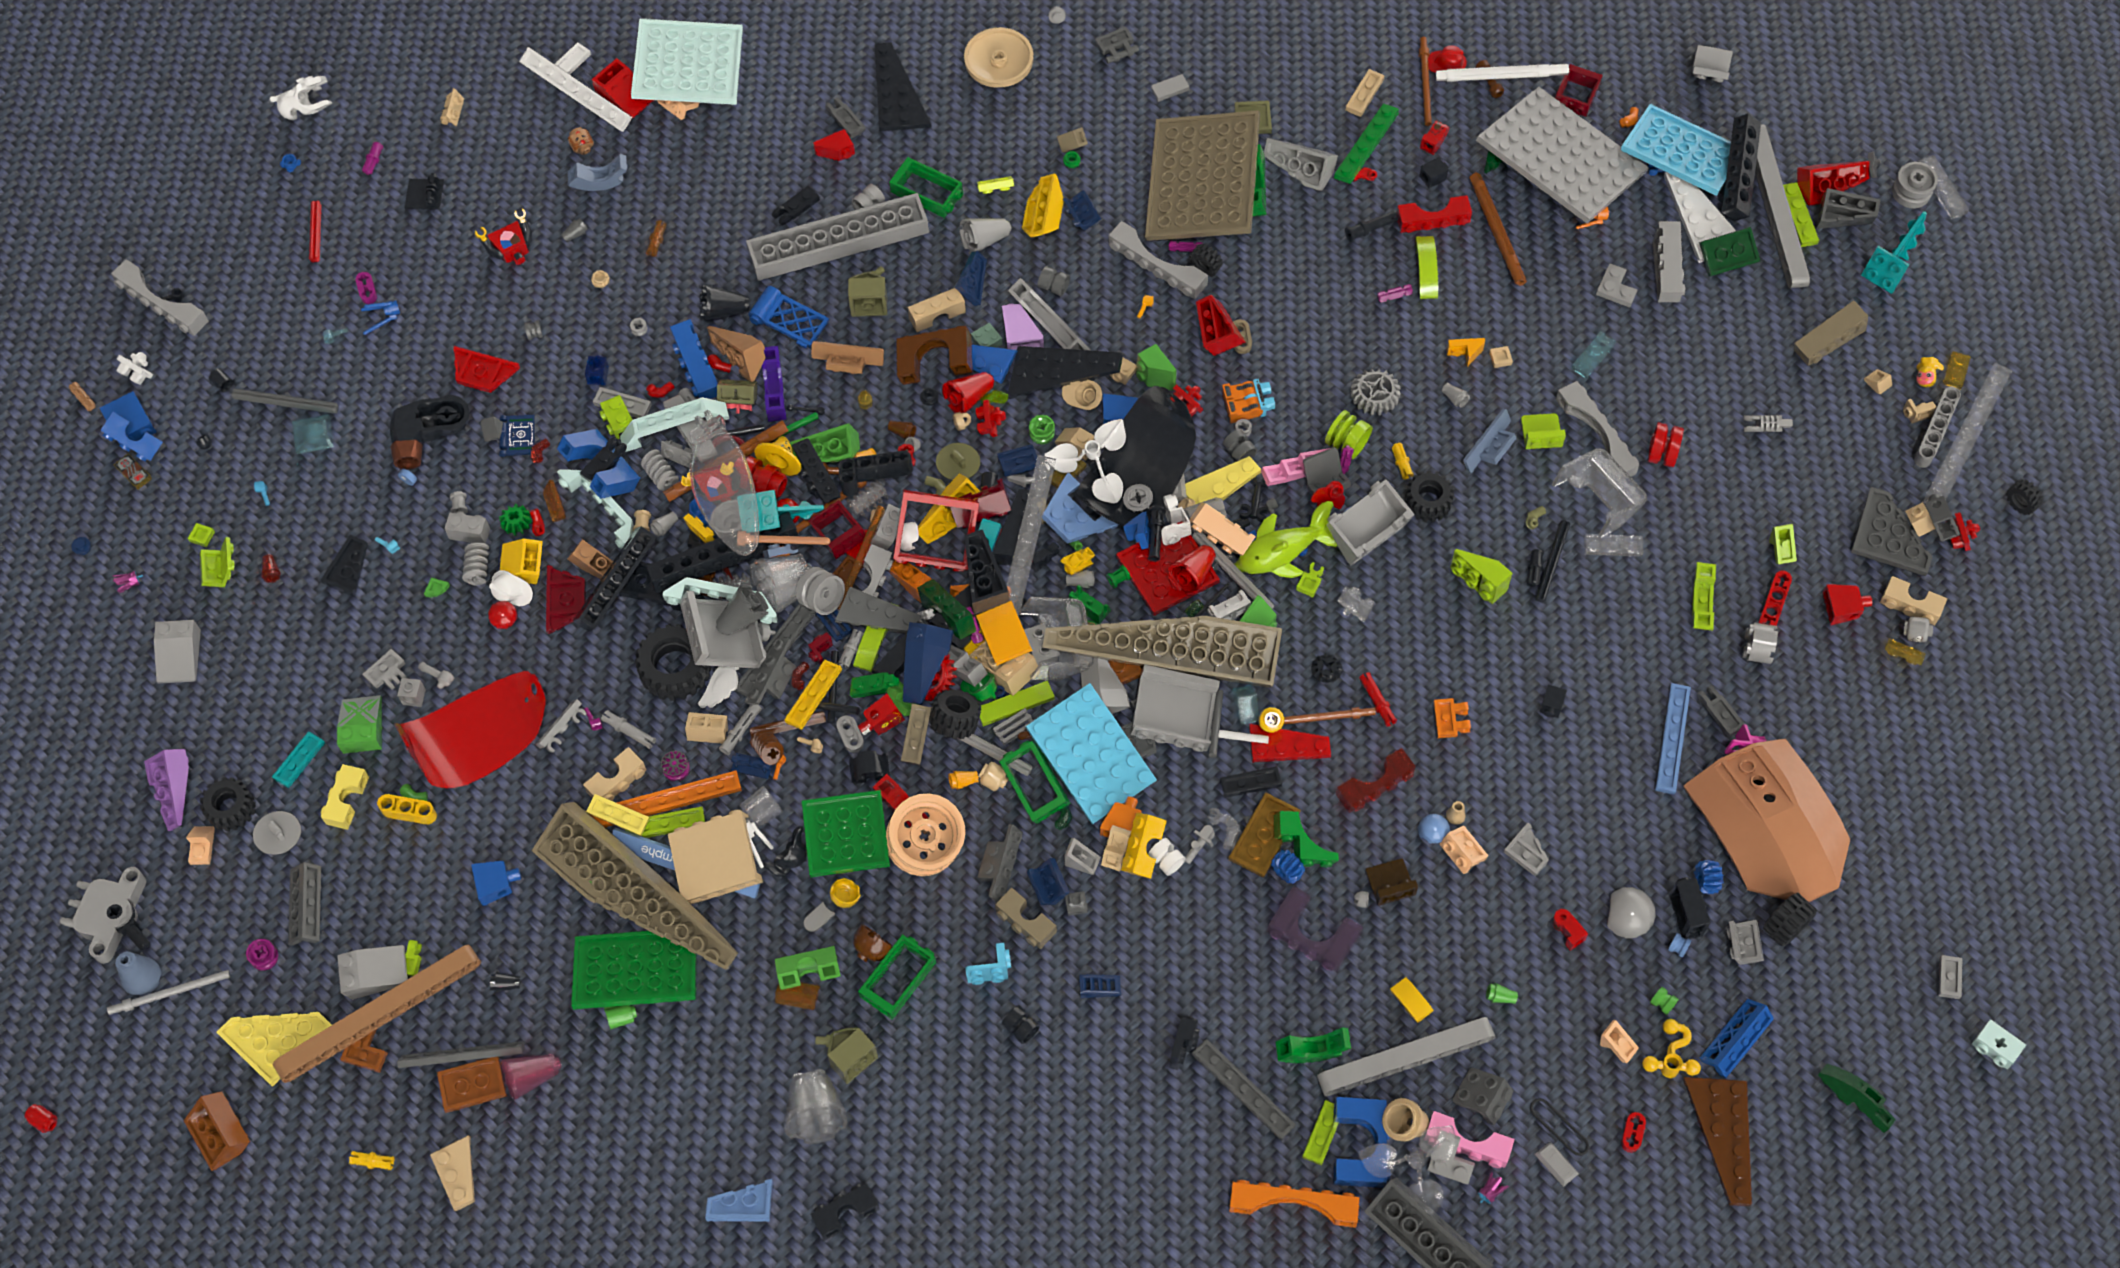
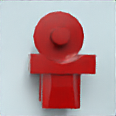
[1170,384,1204,417]
[975,399,1006,437]
[1946,512,1980,551]

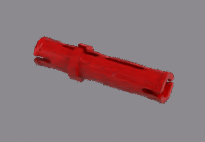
[1359,672,1397,727]

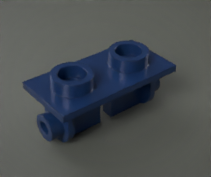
[731,753,773,779]

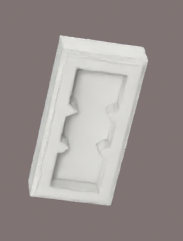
[554,43,591,75]

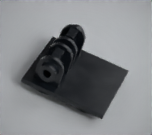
[404,173,444,209]

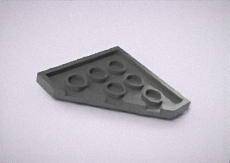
[1851,487,1932,576]

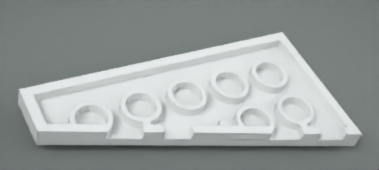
[1664,172,1736,263]

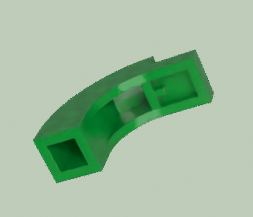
[1275,1027,1351,1063]

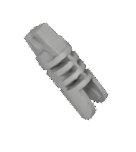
[1744,415,1793,432]

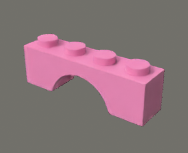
[1424,1111,1515,1168]

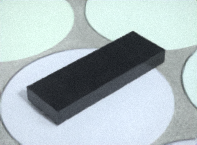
[1220,766,1282,798]

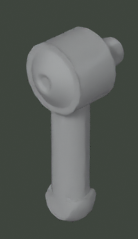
[418,662,455,689]

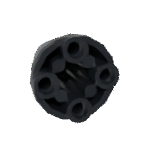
[700,284,749,320]

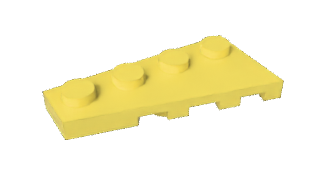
[1185,456,1261,504]

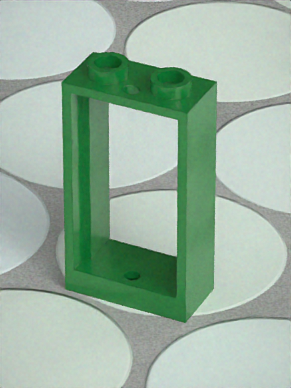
[889,157,964,218]
[999,741,1071,824]
[858,934,936,1020]

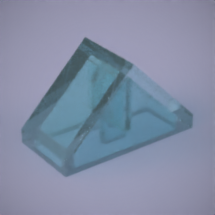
[1232,685,1259,724]

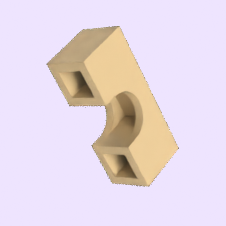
[908,288,966,333]
[1880,576,1948,625]
[583,747,646,801]

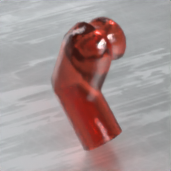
[531,438,550,463]
[791,661,810,690]

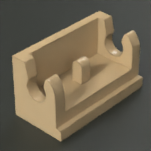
[685,712,728,744]

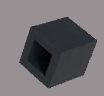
[1419,157,1449,188]
[1540,684,1567,718]

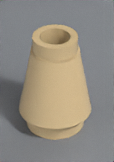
[1446,801,1466,825]

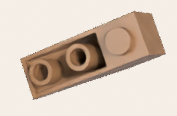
[567,539,613,579]

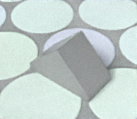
[1065,838,1101,875]

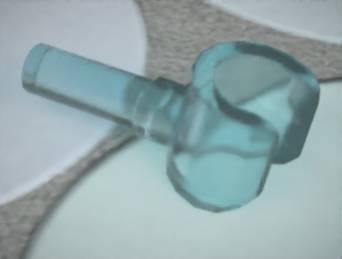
[323,328,349,344]

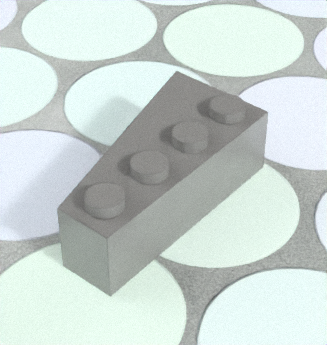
[1652,221,1685,302]

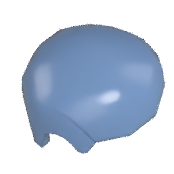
[1417,814,1450,843]

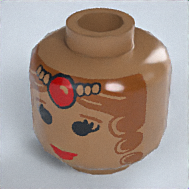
[568,127,594,155]

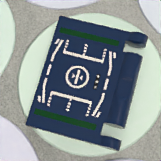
[499,415,535,457]

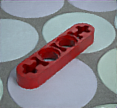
[1758,570,1792,626]

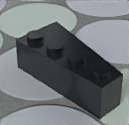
[993,489,1038,567]

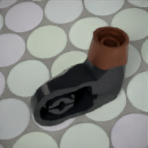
[390,395,470,469]

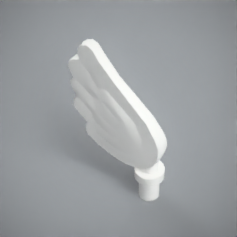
[698,666,739,708]

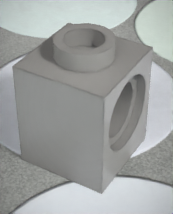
[397,678,426,707]

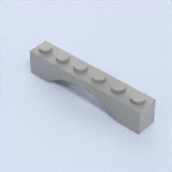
[1109,221,1208,299]
[111,259,209,336]
[1008,278,1092,351]
[1556,381,1639,484]

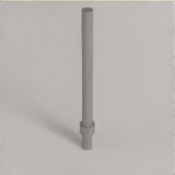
[107,970,230,1015]

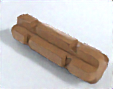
[69,382,96,411]

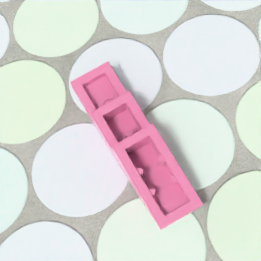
[1261,448,1330,486]

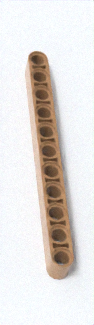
[273,945,481,1083]

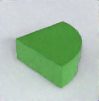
[424,578,450,597]

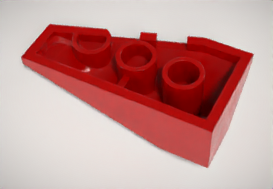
[1797,161,1870,205]

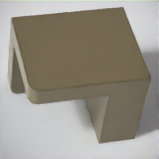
[1057,128,1088,153]

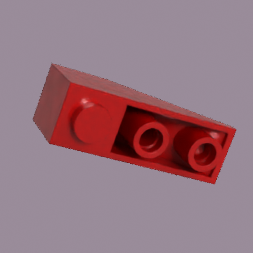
[873,774,929,827]

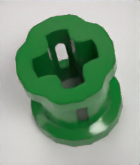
[1106,565,1131,588]

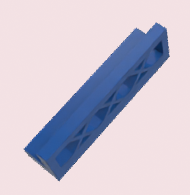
[1700,999,1774,1078]

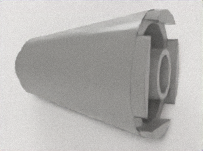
[960,218,1011,254]

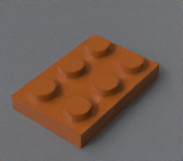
[437,1057,507,1113]

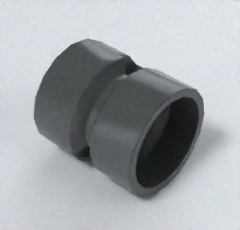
[1038,266,1070,296]
[1223,429,1257,462]

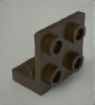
[1365,858,1418,906]

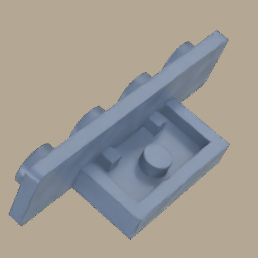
[1463,409,1516,473]

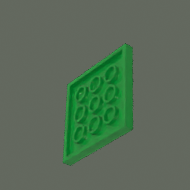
[802,790,890,877]

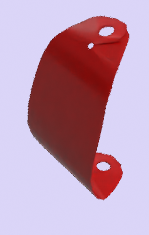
[394,671,546,788]

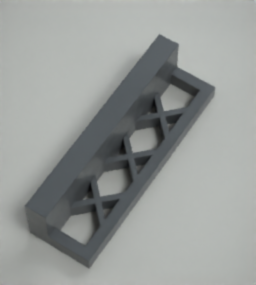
[288,862,321,946]

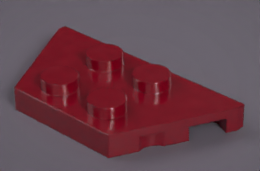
[546,565,586,634]

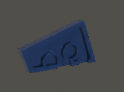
[955,250,987,306]

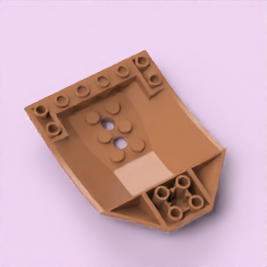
[1683,739,1850,902]

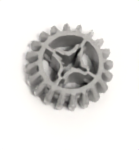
[1351,368,1401,416]

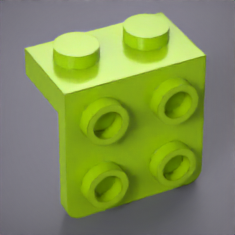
[1521,413,1566,449]
[200,537,234,587]

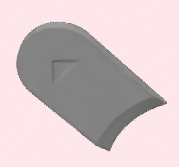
[804,902,835,932]

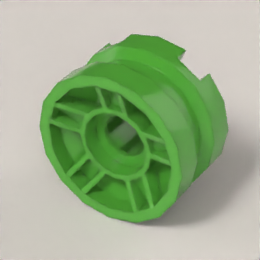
[1029,415,1055,444]

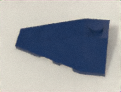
[903,622,954,705]

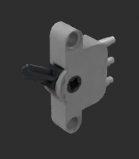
[60,867,150,964]

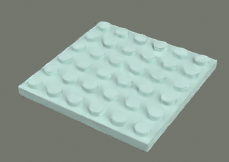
[631,19,743,105]

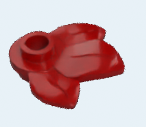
[1311,481,1345,509]

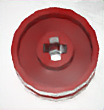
[1647,422,1684,468]

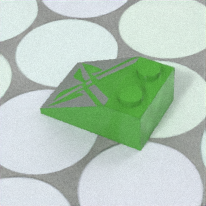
[337,695,382,754]

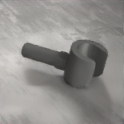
[1265,498,1278,525]

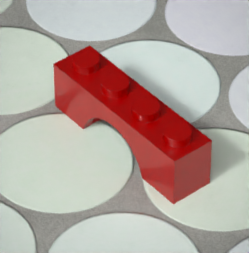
[1396,195,1472,233]

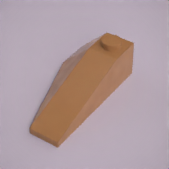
[707,326,766,382]

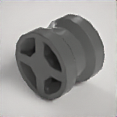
[525,320,543,340]

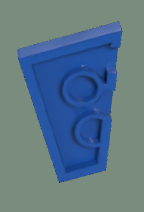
[972,345,1018,384]

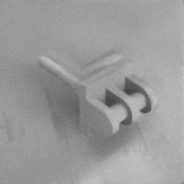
[1185,825,1215,864]

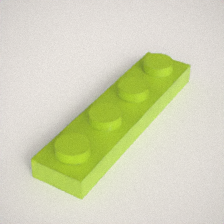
[1783,182,1819,247]

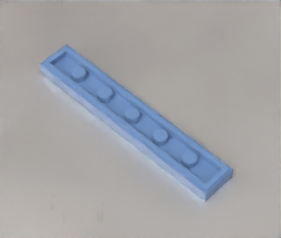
[1655,683,1691,795]

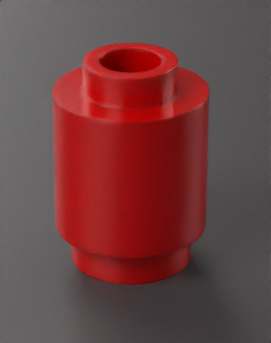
[24,1104,57,1133]

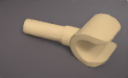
[797,737,823,753]

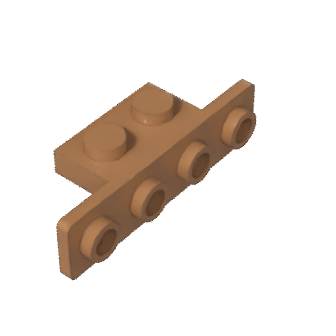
[812,341,884,374]

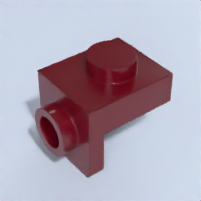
[808,632,833,666]

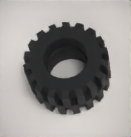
[1405,471,1454,523]
[929,689,981,739]
[200,777,256,832]
[1763,893,1817,946]

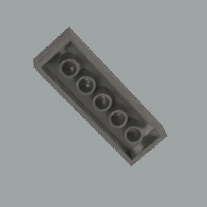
[1364,1177,1494,1268]

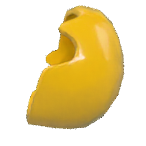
[830,878,861,908]

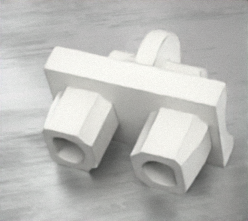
[116,352,153,385]

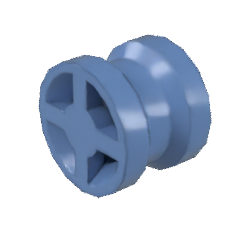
[1668,933,1692,958]

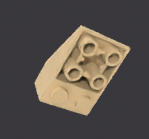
[969,640,1040,696]

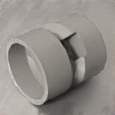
[851,184,885,210]

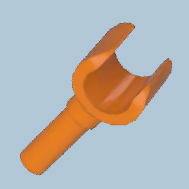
[773,754,786,780]

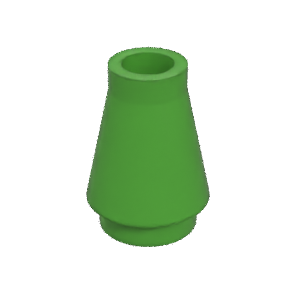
[1486,983,1518,1004]

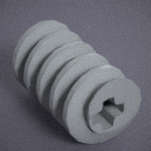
[641,449,679,491]
[462,543,489,585]

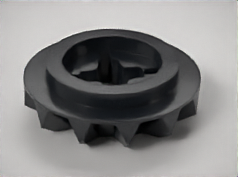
[1311,653,1342,683]

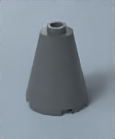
[716,584,769,635]

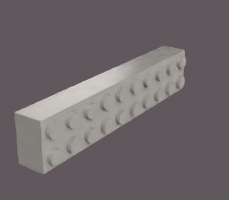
[746,193,929,281]

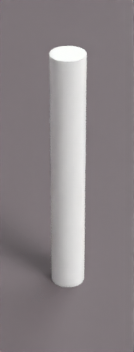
[1210,729,1269,744]

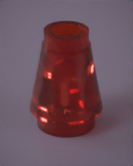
[261,554,281,583]

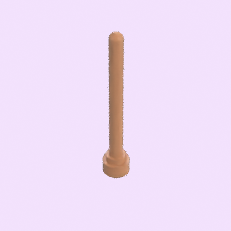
[738,531,830,546]

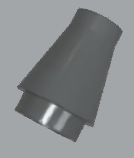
[561,218,588,243]

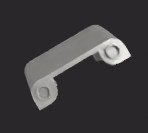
[1327,480,1415,566]

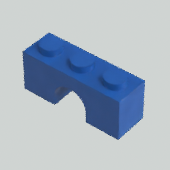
[101,412,163,462]

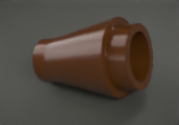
[888,420,916,440]

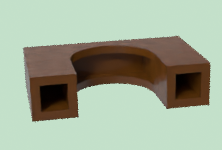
[896,326,973,385]

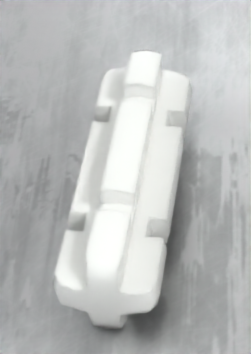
[917,608,935,621]

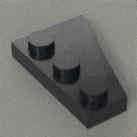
[321,535,368,597]

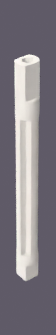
[1436,64,1569,82]

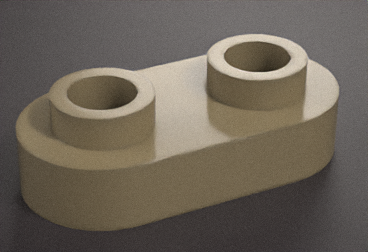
[1233,319,1252,354]

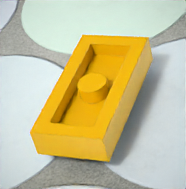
[683,513,715,543]

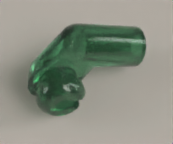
[1055,806,1073,830]

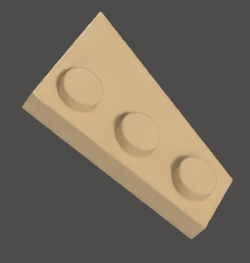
[430,1135,475,1212]

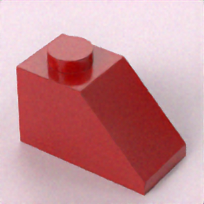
[813,129,855,161]

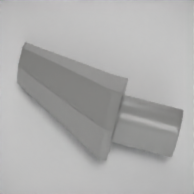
[1007,474,1035,487]

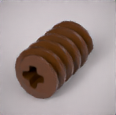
[750,729,784,765]

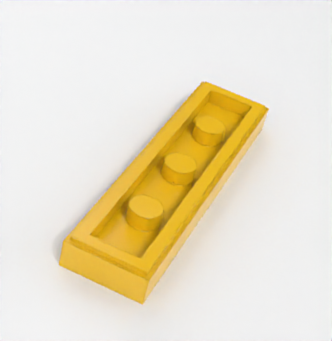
[784,660,842,730]

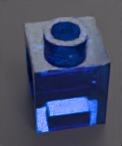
[585,355,609,385]

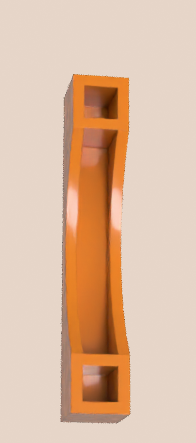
[1229,1180,1360,1228]

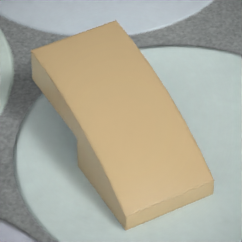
[1101,825,1131,871]

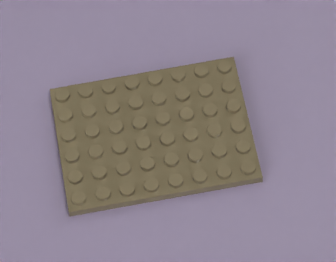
[1145,110,1260,241]

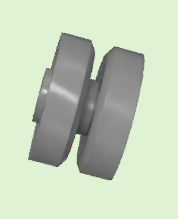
[1892,162,1938,209]
[796,567,845,615]

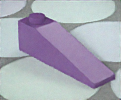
[144,749,189,831]

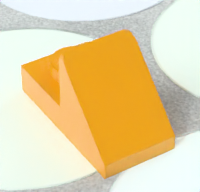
[1446,338,1485,366]

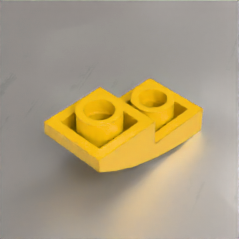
[1390,977,1433,1023]

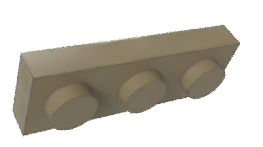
[901,704,931,765]

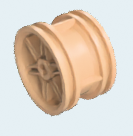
[886,793,965,876]

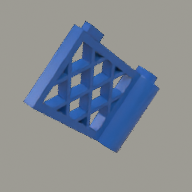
[748,286,829,349]

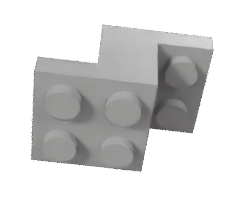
[1691,44,1733,82]

